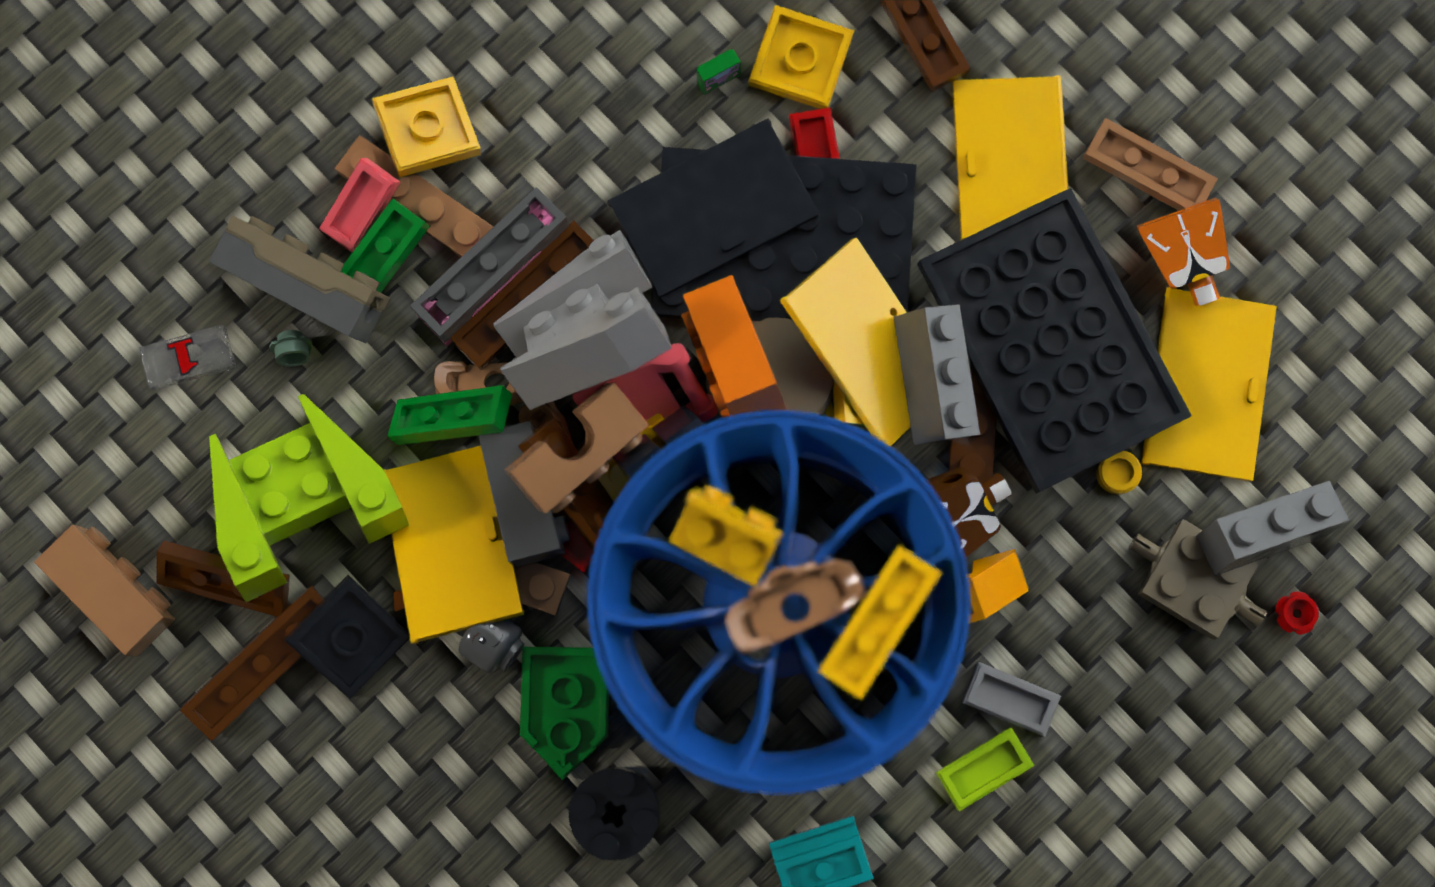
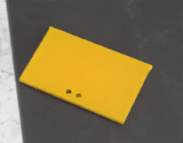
[952,75,1068,240]
[780,237,911,447]
[1141,287,1277,482]
[384,445,524,644]

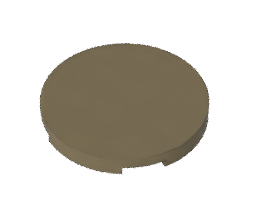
[706,318,834,419]

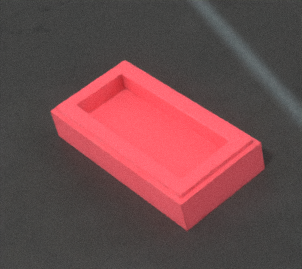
[319,158,401,253]

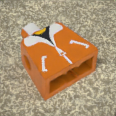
[1136,198,1230,306]

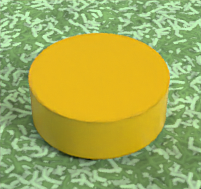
[1096,450,1142,495]

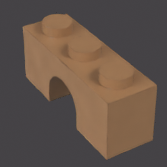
[504,383,649,514]

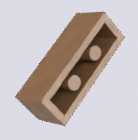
[34,524,175,657]

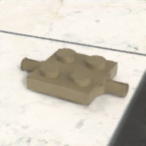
[1128,519,1267,640]

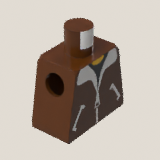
[926,467,1012,558]

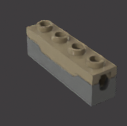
[209,215,390,343]

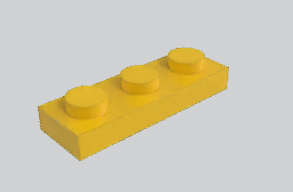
[818,546,941,699]

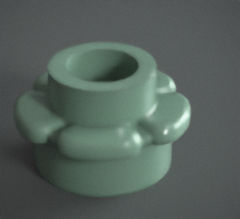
[269,330,313,367]

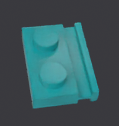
[768,815,874,887]

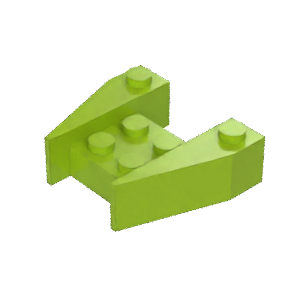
[209,394,409,602]

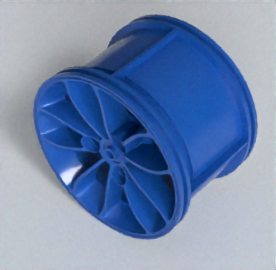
[588,410,970,794]

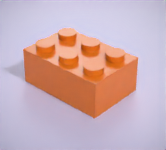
[681,275,786,418]

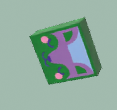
[697,49,741,95]

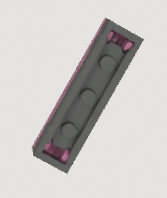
[410,187,569,346]

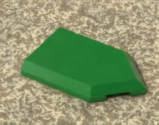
[520,646,609,780]

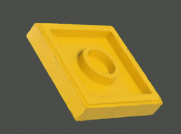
[748,5,854,109]
[372,77,480,178]

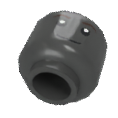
[457,619,525,674]

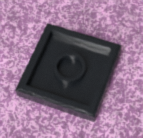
[285,575,410,699]

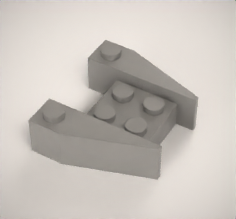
[493,230,672,410]

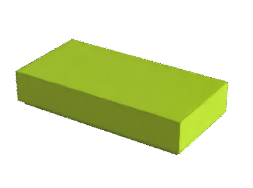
[935,727,1035,811]

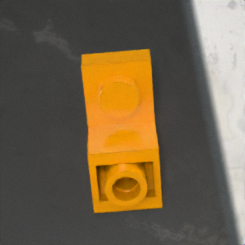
[968,549,1029,623]

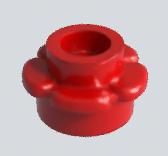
[1275,591,1319,635]

